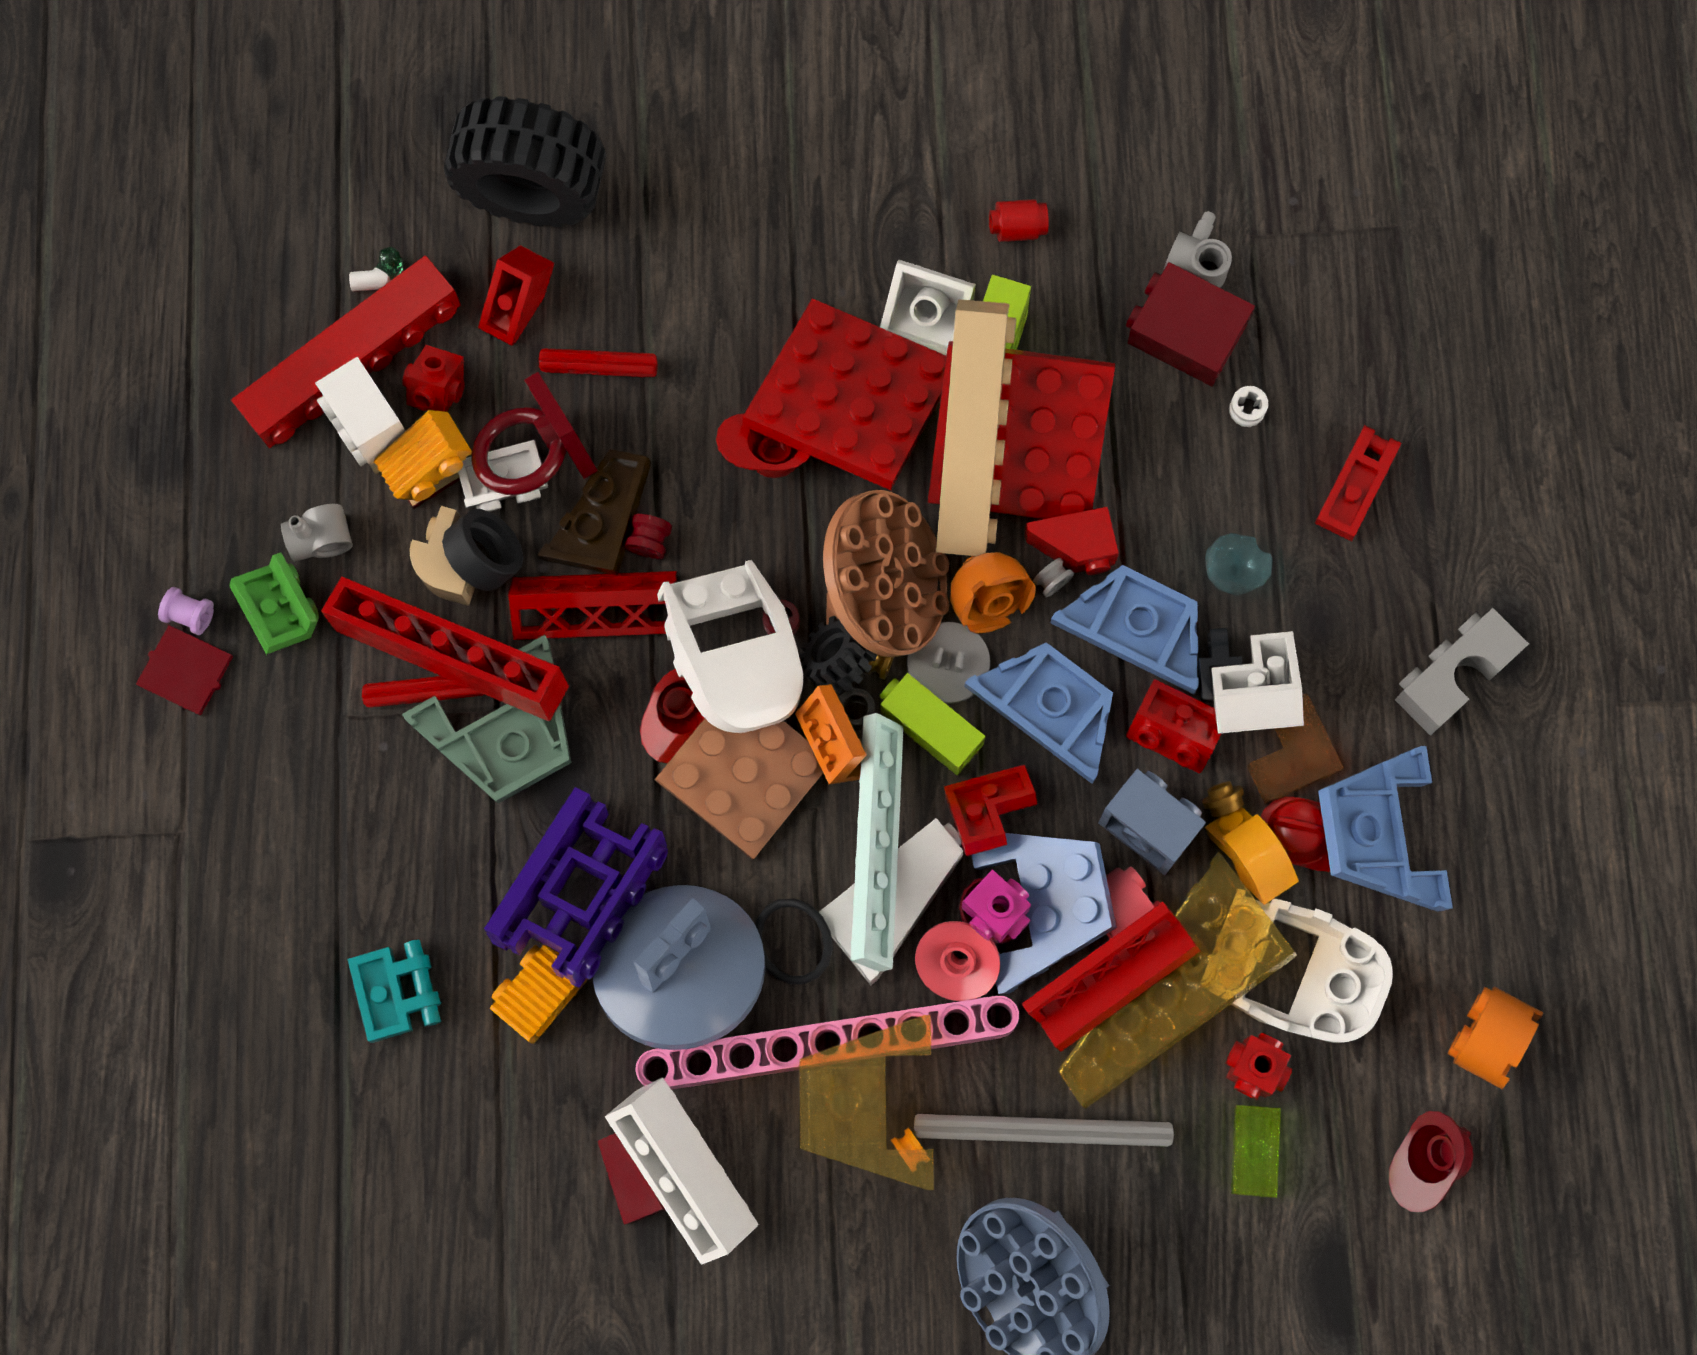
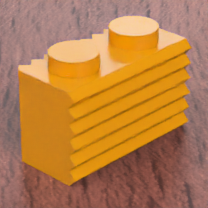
[374,410,472,502]
[490,944,588,1044]

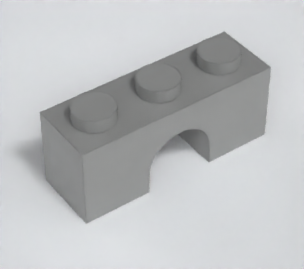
[1395,608,1529,736]

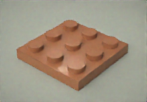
[654,718,823,859]

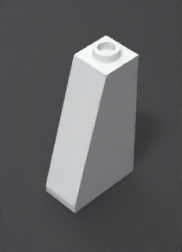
[819,818,963,986]

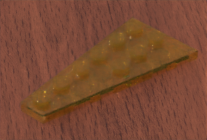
[1058,851,1297,1109]

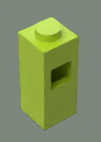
[880,673,985,776]

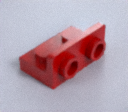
[1126,679,1222,773]

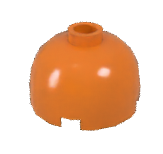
[950,552,1036,633]

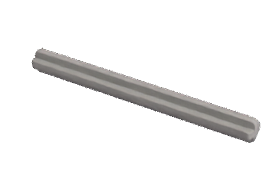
[914,1114,1174,1147]

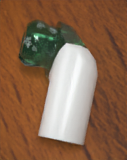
[349,247,404,292]

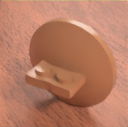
[823,490,949,657]

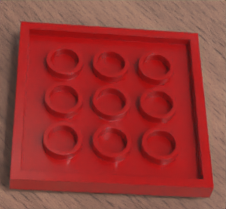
[742,298,946,490]
[927,341,1115,519]

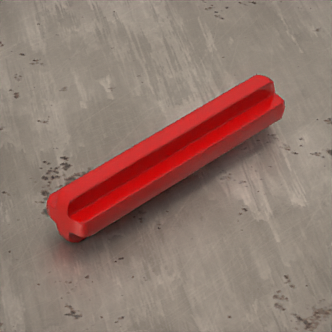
[538,348,658,377]
[362,676,484,708]

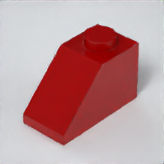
[478,245,555,346]
[1024,507,1119,575]

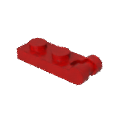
[1315,425,1402,542]

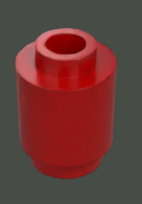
[989,199,1049,242]

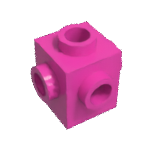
[961,869,1032,943]

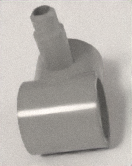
[1164,211,1232,288]
[281,504,353,562]

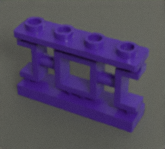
[484,787,668,988]

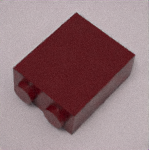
[1125,262,1255,387]

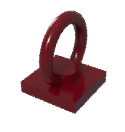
[471,372,598,495]

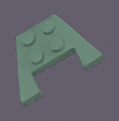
[402,635,572,804]

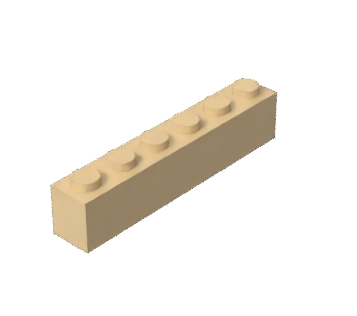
[936,299,1016,556]

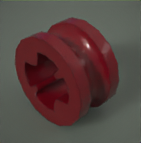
[762,600,800,636]

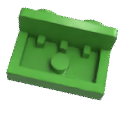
[229,552,319,654]

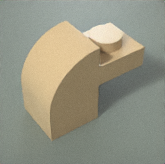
[410,506,475,606]

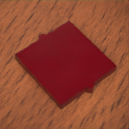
[136,625,233,716]

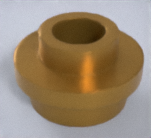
[1202,781,1244,817]

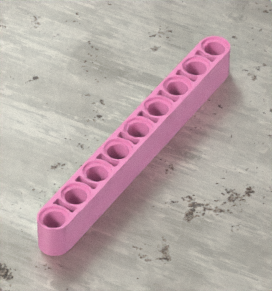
[636,996,1019,1090]

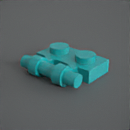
[347,939,441,1043]

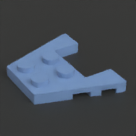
[1318,746,1453,911]
[972,833,1117,995]

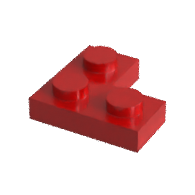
[944,764,1037,856]

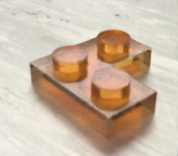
[1247,693,1344,804]

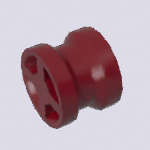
[625,514,672,559]

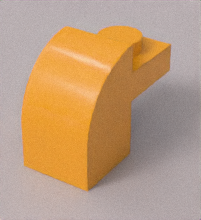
[1205,807,1299,905]

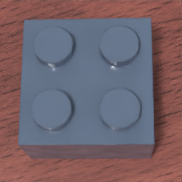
[1098,769,1206,875]

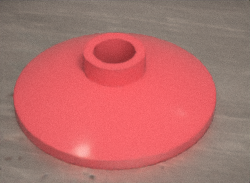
[915,921,1000,1001]

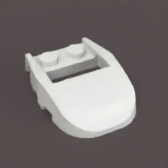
[657,560,803,733]
[1201,890,1393,1043]

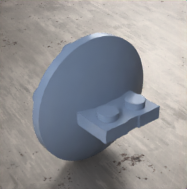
[593,885,765,1050]
[957,1198,1110,1355]

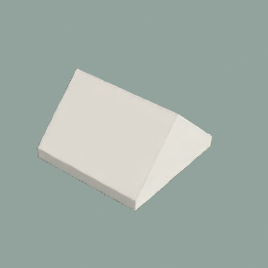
[880,260,976,356]

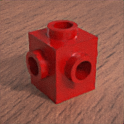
[402,345,465,412]
[1225,1033,1292,1100]

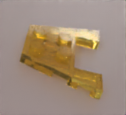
[799,1015,934,1190]

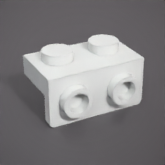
[458,440,548,512]

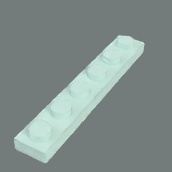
[851,713,903,972]

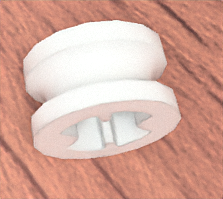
[1229,386,1268,427]

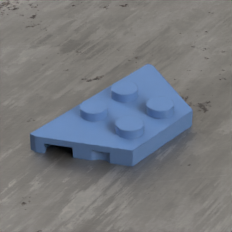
[1050,565,1199,694]
[964,642,1113,784]

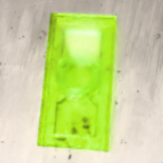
[1231,1105,1281,1198]

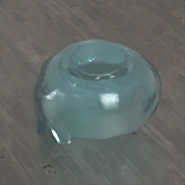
[1205,533,1273,596]

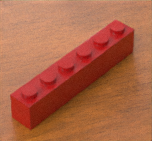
[231,255,461,449]
[321,576,569,722]

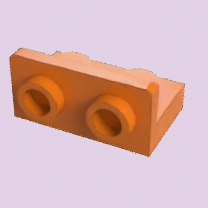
[795,684,867,784]

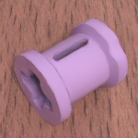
[158,587,214,635]

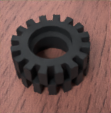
[799,616,877,695]

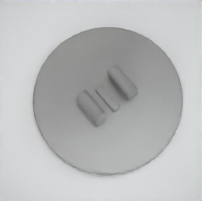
[907,622,990,704]

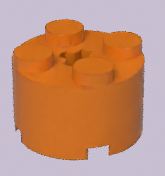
[1447,986,1543,1089]

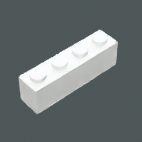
[605,1077,759,1265]

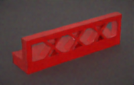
[508,571,678,640]
[1022,901,1201,1052]

